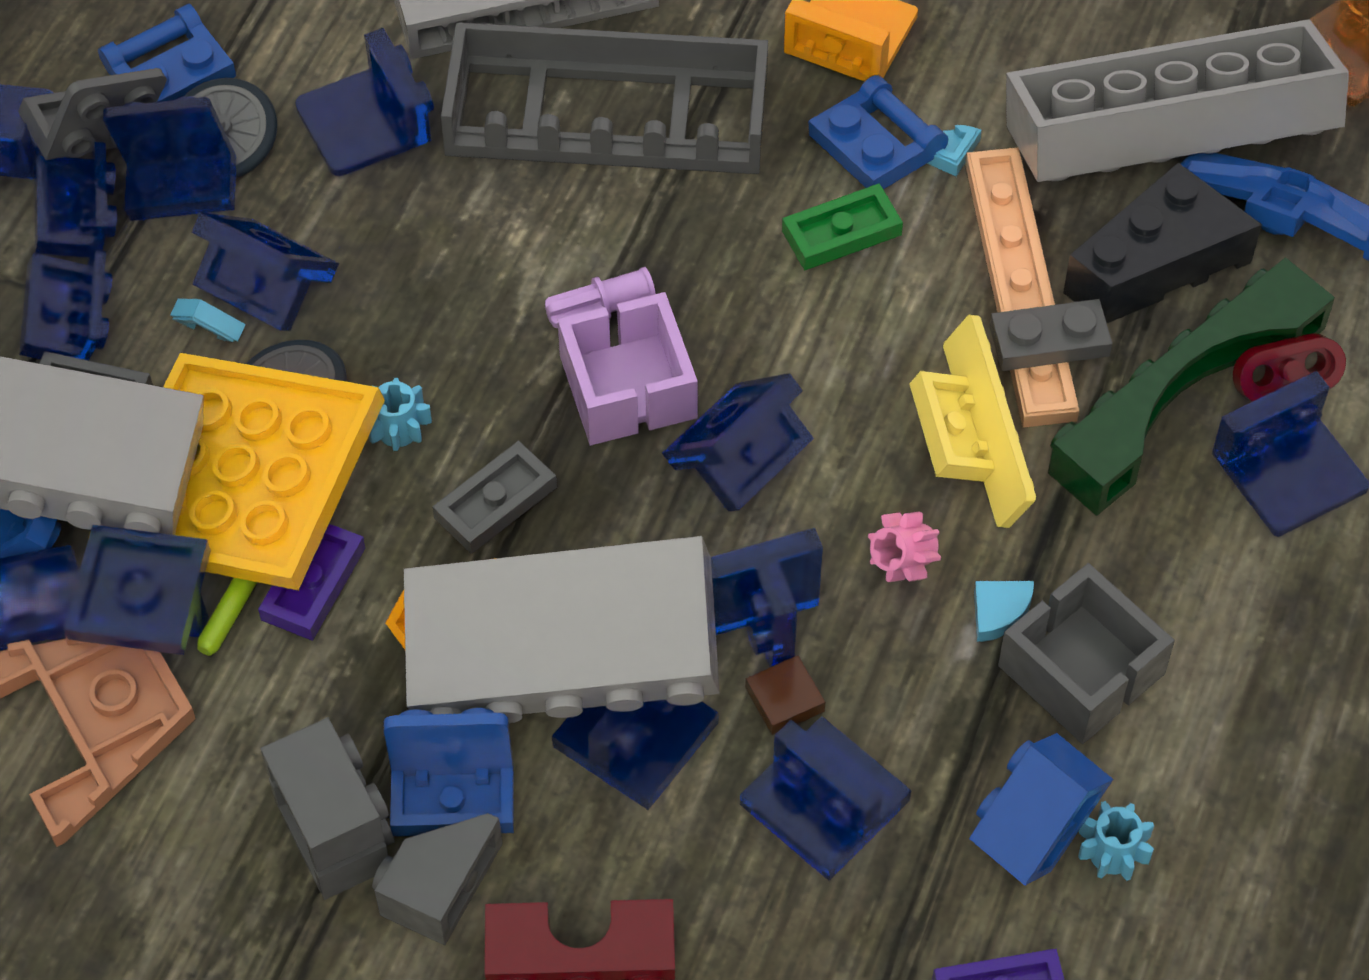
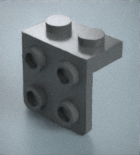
[18,68,167,160]

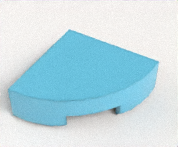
[927,125,982,176]
[170,298,246,342]
[974,581,1034,642]

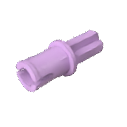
[545,267,656,328]

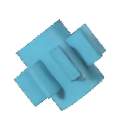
[369,378,432,451]
[1078,801,1154,881]

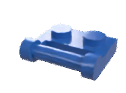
[98,3,236,121]
[808,75,949,189]

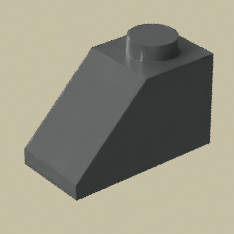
[372,813,503,945]

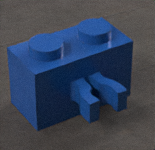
[969,733,1114,886]

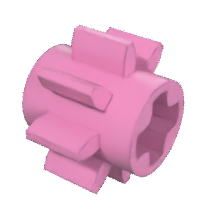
[868,512,941,582]

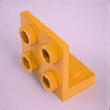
[784,0,918,82]

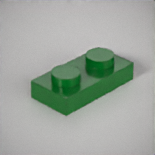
[782,183,903,271]

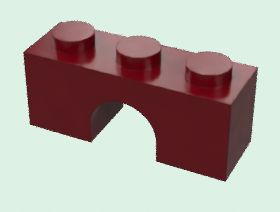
[485,899,675,980]

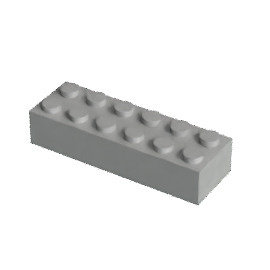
[1006,19,1349,182]

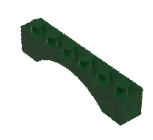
[1048,257,1335,516]

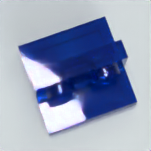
[191,212,339,331]
[662,373,814,512]
[64,525,211,655]
[711,528,823,667]
[552,699,719,810]
[740,716,911,881]

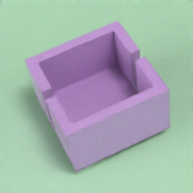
[557,292,698,446]

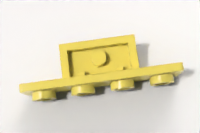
[909,315,1036,528]

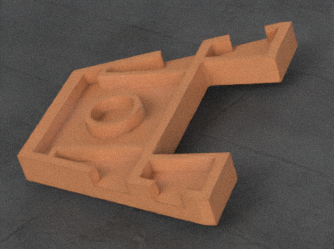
[0,618,196,847]

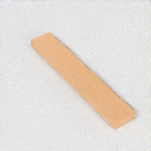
[965,147,1079,428]

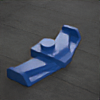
[1181,153,1369,261]

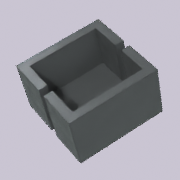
[998,563,1175,745]
[260,717,395,900]

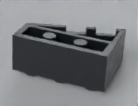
[1063,163,1262,323]

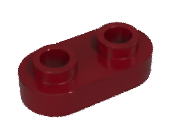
[1233,333,1346,405]

